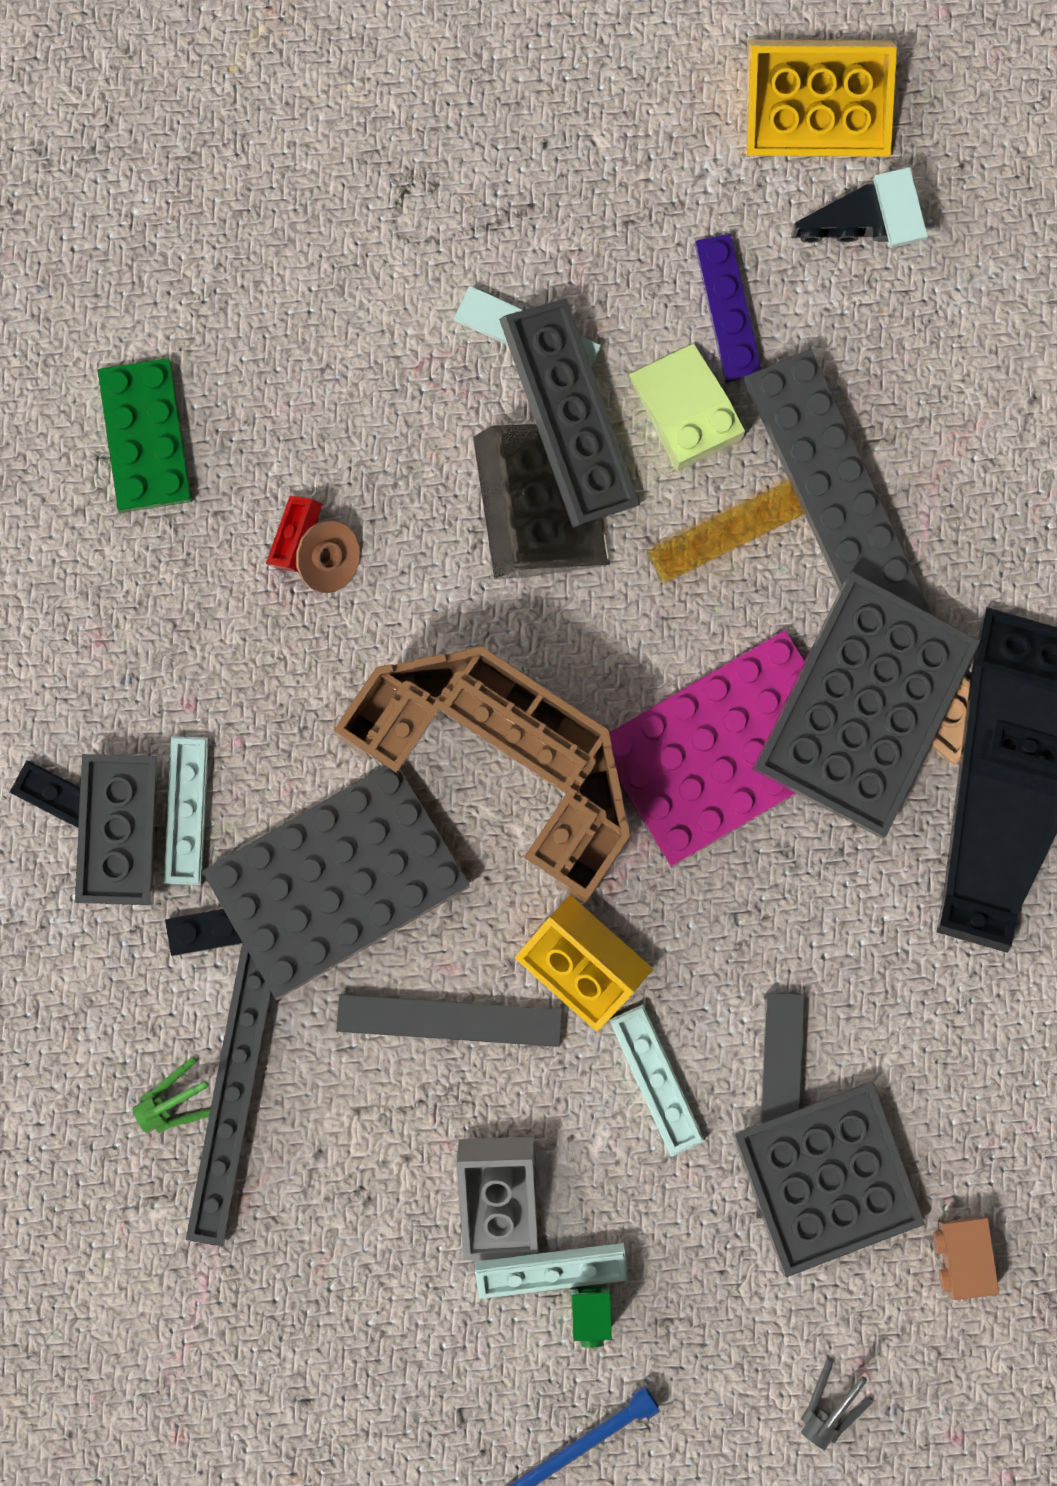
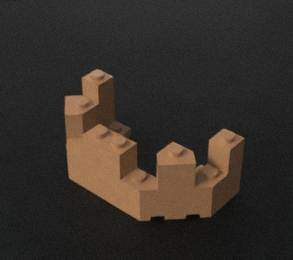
[334,646,630,904]

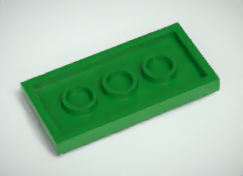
[97,358,192,513]

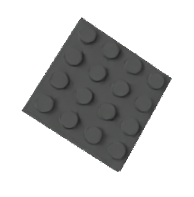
[732,1082,925,1277]

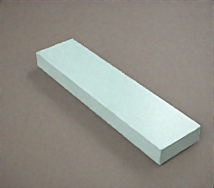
[454,286,601,367]
[164,736,209,886]
[609,1005,705,1157]
[474,1243,628,1299]

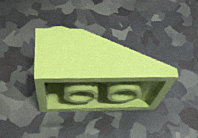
[629,343,745,472]

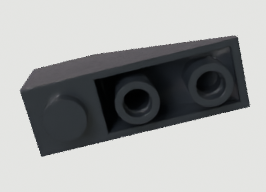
[791,184,888,243]

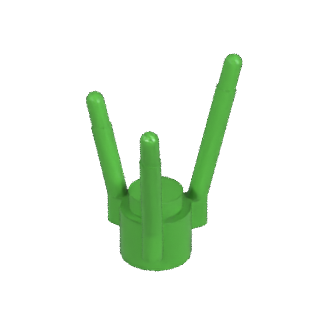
[132,1057,210,1134]

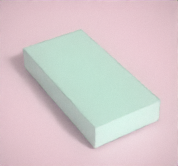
[873,167,928,248]

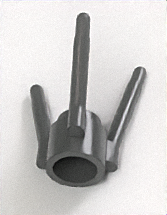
[801,1358,873,1450]

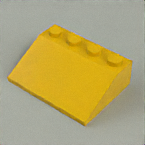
[747,40,897,157]

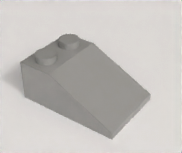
[457,1137,538,1260]

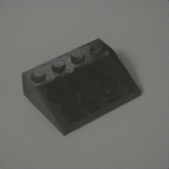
[473,424,610,579]

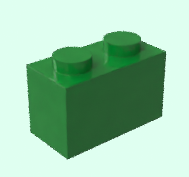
[570,1285,612,1348]

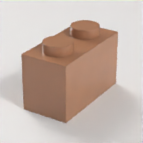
[933,1215,999,1300]

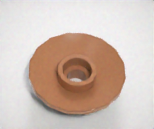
[296,520,360,593]

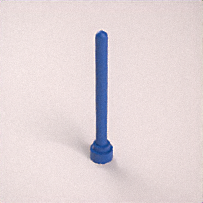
[509,1386,661,1486]

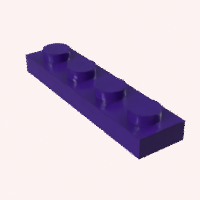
[694,234,761,383]

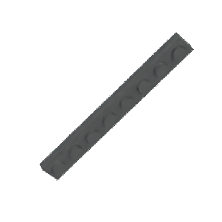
[186,943,272,1247]

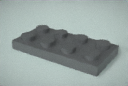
[75,754,158,906]

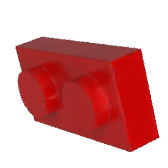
[266,496,323,573]

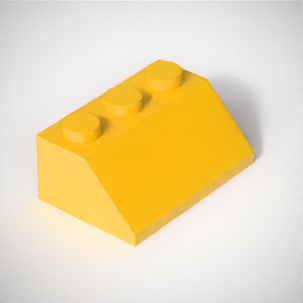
[515,895,653,1032]

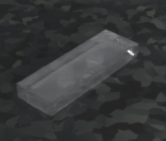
[535,1144,586,1252]

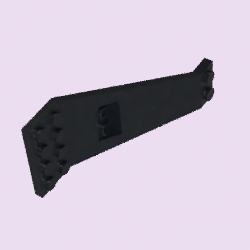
[936,607,1057,953]

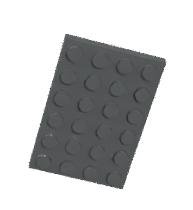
[752,572,980,839]
[202,766,470,1001]

